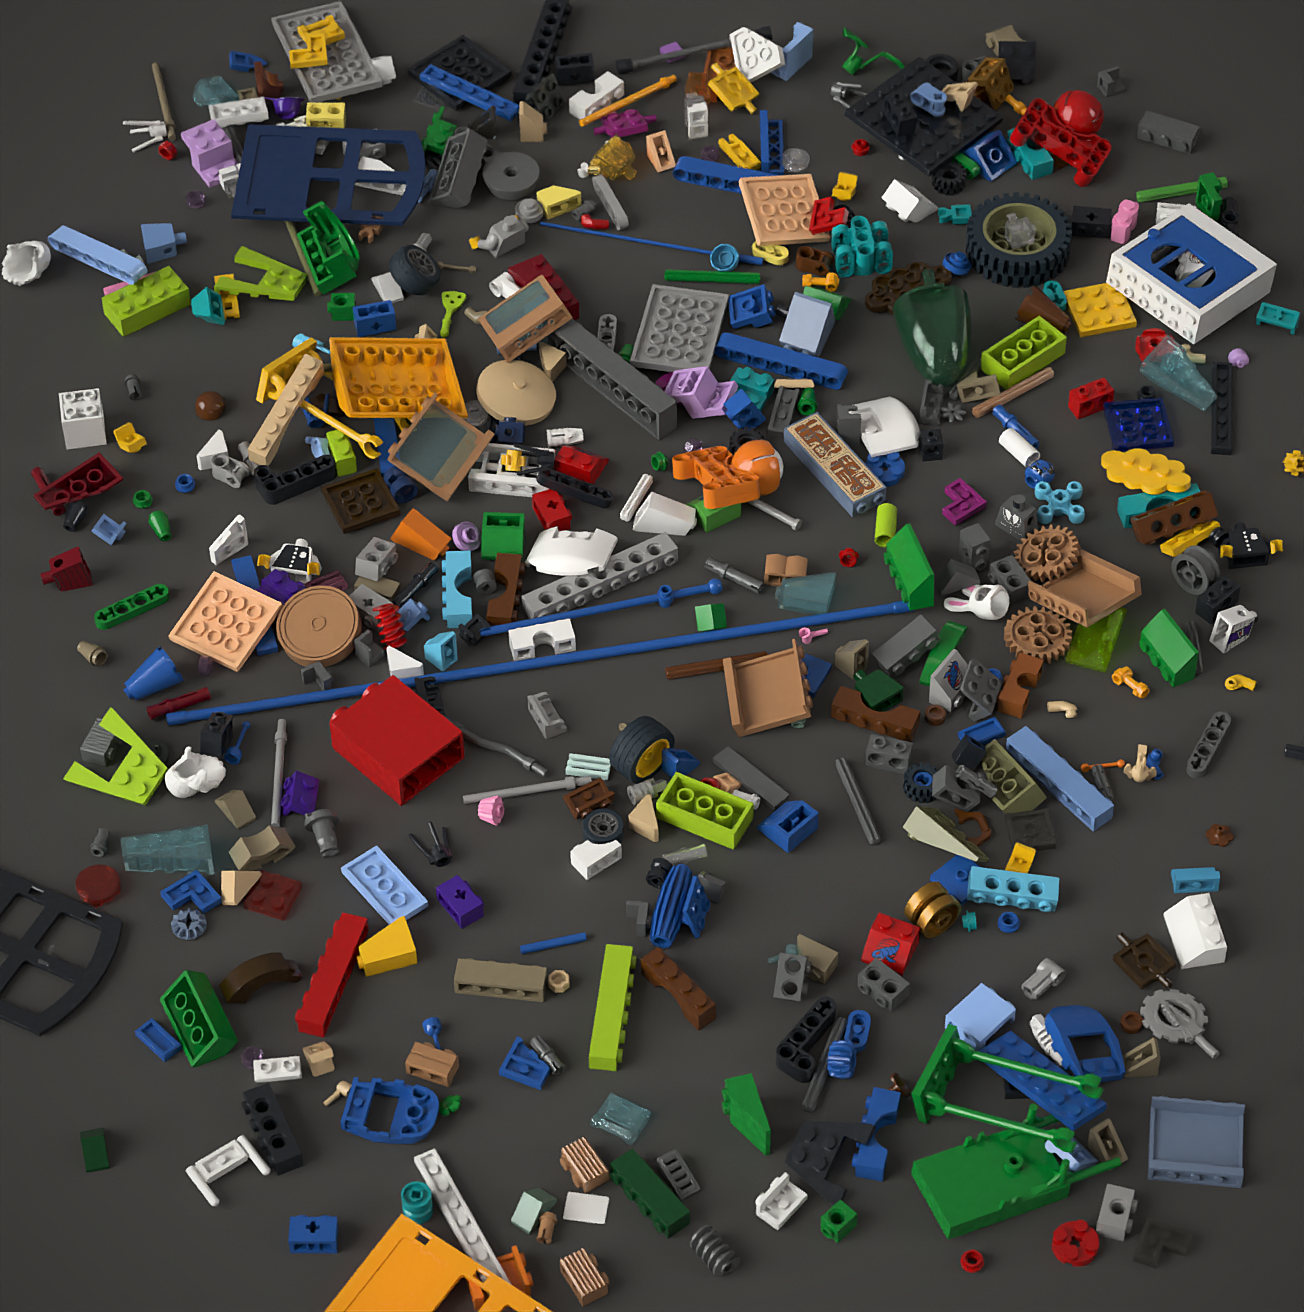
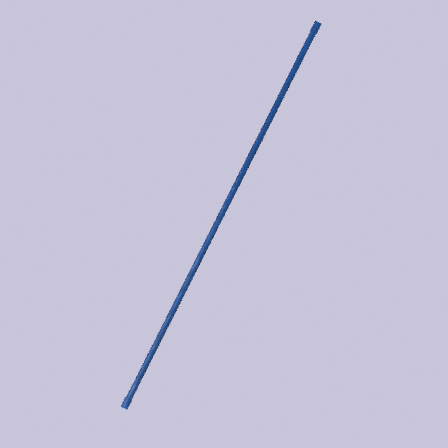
[166,601,914,726]

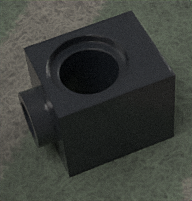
[919,429,944,462]

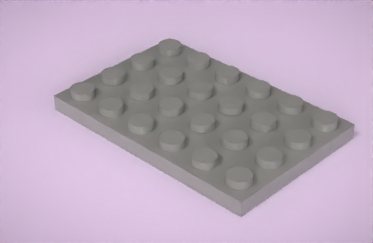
[630,284,729,372]

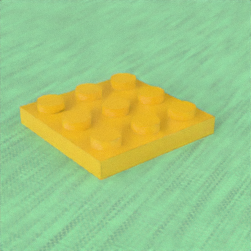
[1063,283,1137,338]

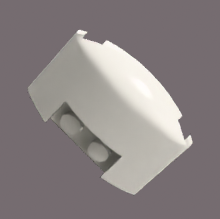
[849,397,920,457]
[525,526,618,576]

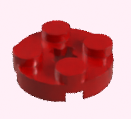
[1135,328,1175,362]
[1052,1219,1099,1267]

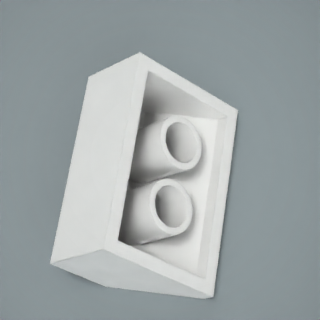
[1164,893,1227,969]

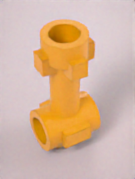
[802,273,839,292]
[1112,666,1150,699]

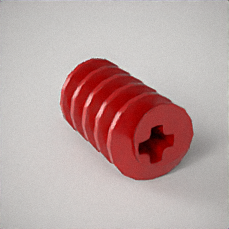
[373,603,407,649]

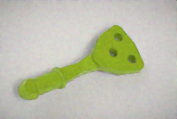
[440,291,466,338]

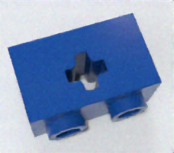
[353,300,396,337]
[288,1215,339,1253]

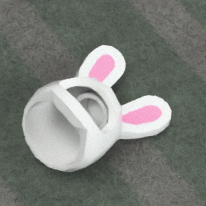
[944,584,1009,620]

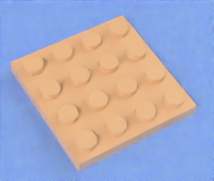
[739,174,830,246]
[168,571,283,672]

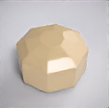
[548,970,569,993]

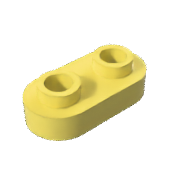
[752,241,789,265]

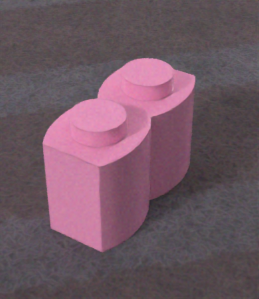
[1110,199,1139,244]

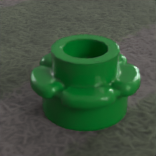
[651,452,669,472]
[133,490,153,509]

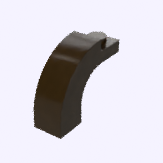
[219,952,303,1004]

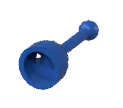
[224,721,251,765]
[422,1017,441,1050]

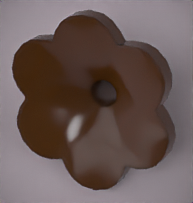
[1206,824,1233,847]
[888,1072,911,1097]

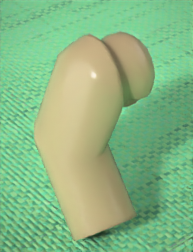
[1047,701,1078,718]

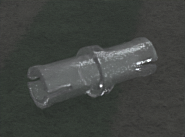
[662,844,707,866]

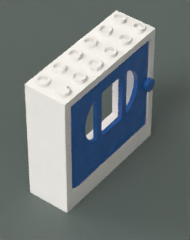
[1106,203,1277,344]

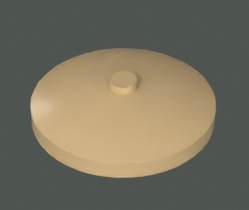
[477,360,556,425]

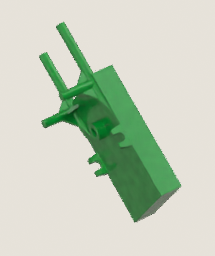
[911,1104,1122,1240]

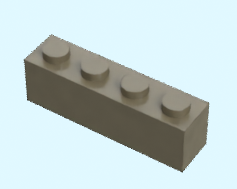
[454,958,547,1002]

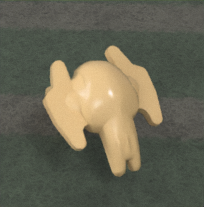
[1124,744,1157,783]

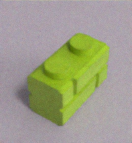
[326,430,357,476]

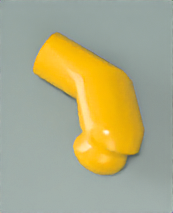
[1225,674,1257,691]

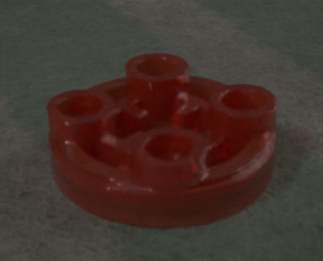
[76,864,121,907]

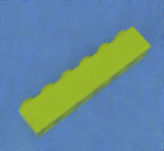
[589,944,637,1071]

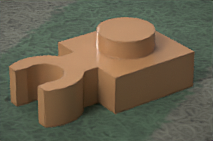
[359,216,384,244]

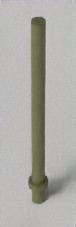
[284,221,322,297]

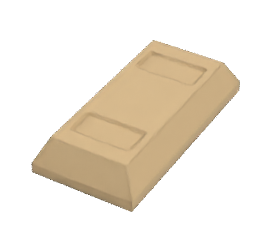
[774,379,814,388]

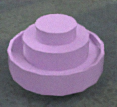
[452,522,481,551]

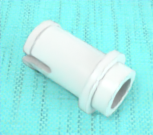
[732,790,760,810]

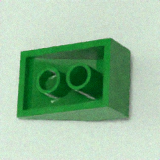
[722,1073,771,1156]

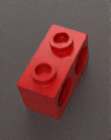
[1068,377,1114,420]

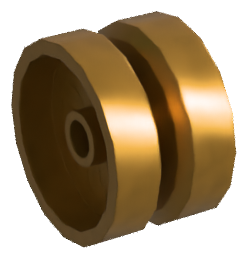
[904,881,962,938]

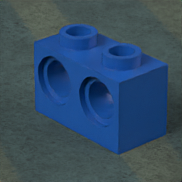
[723,389,766,430]

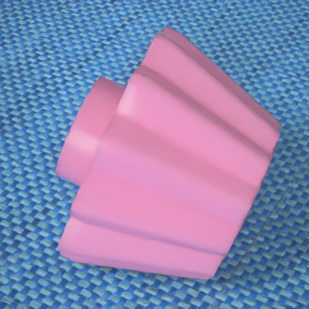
[478,796,504,826]

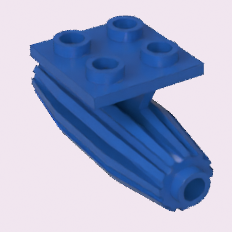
[650,864,710,949]

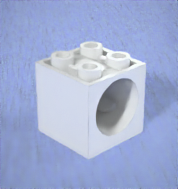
[59,388,107,449]

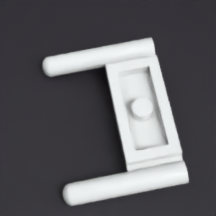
[186,1135,271,1206]

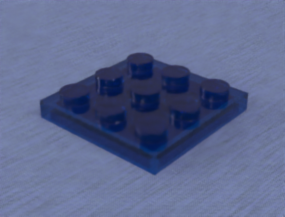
[1103,397,1174,451]

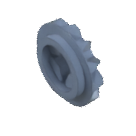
[171,908,207,940]

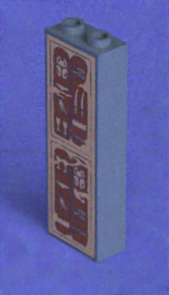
[784,412,886,517]

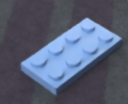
[341,846,428,925]

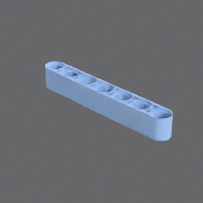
[48,225,148,285]

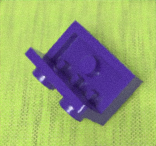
[281,770,319,816]

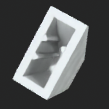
[633,492,697,536]

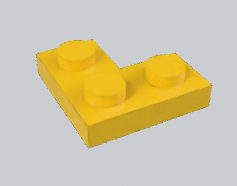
[289,33,328,69]

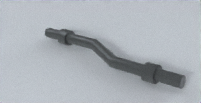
[443,715,549,778]

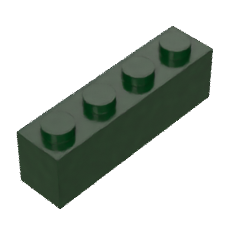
[610,1148,690,1238]

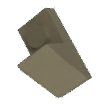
[957,371,1001,403]

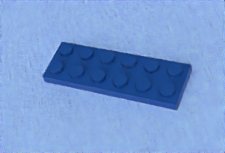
[978,1031,1107,1131]

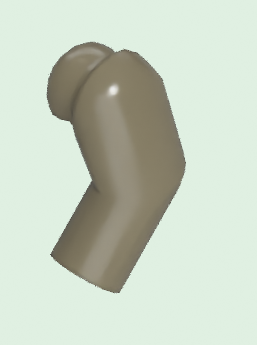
[464,307,488,325]

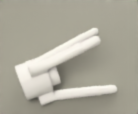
[123,120,167,152]

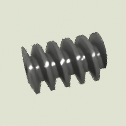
[690,1224,740,1277]

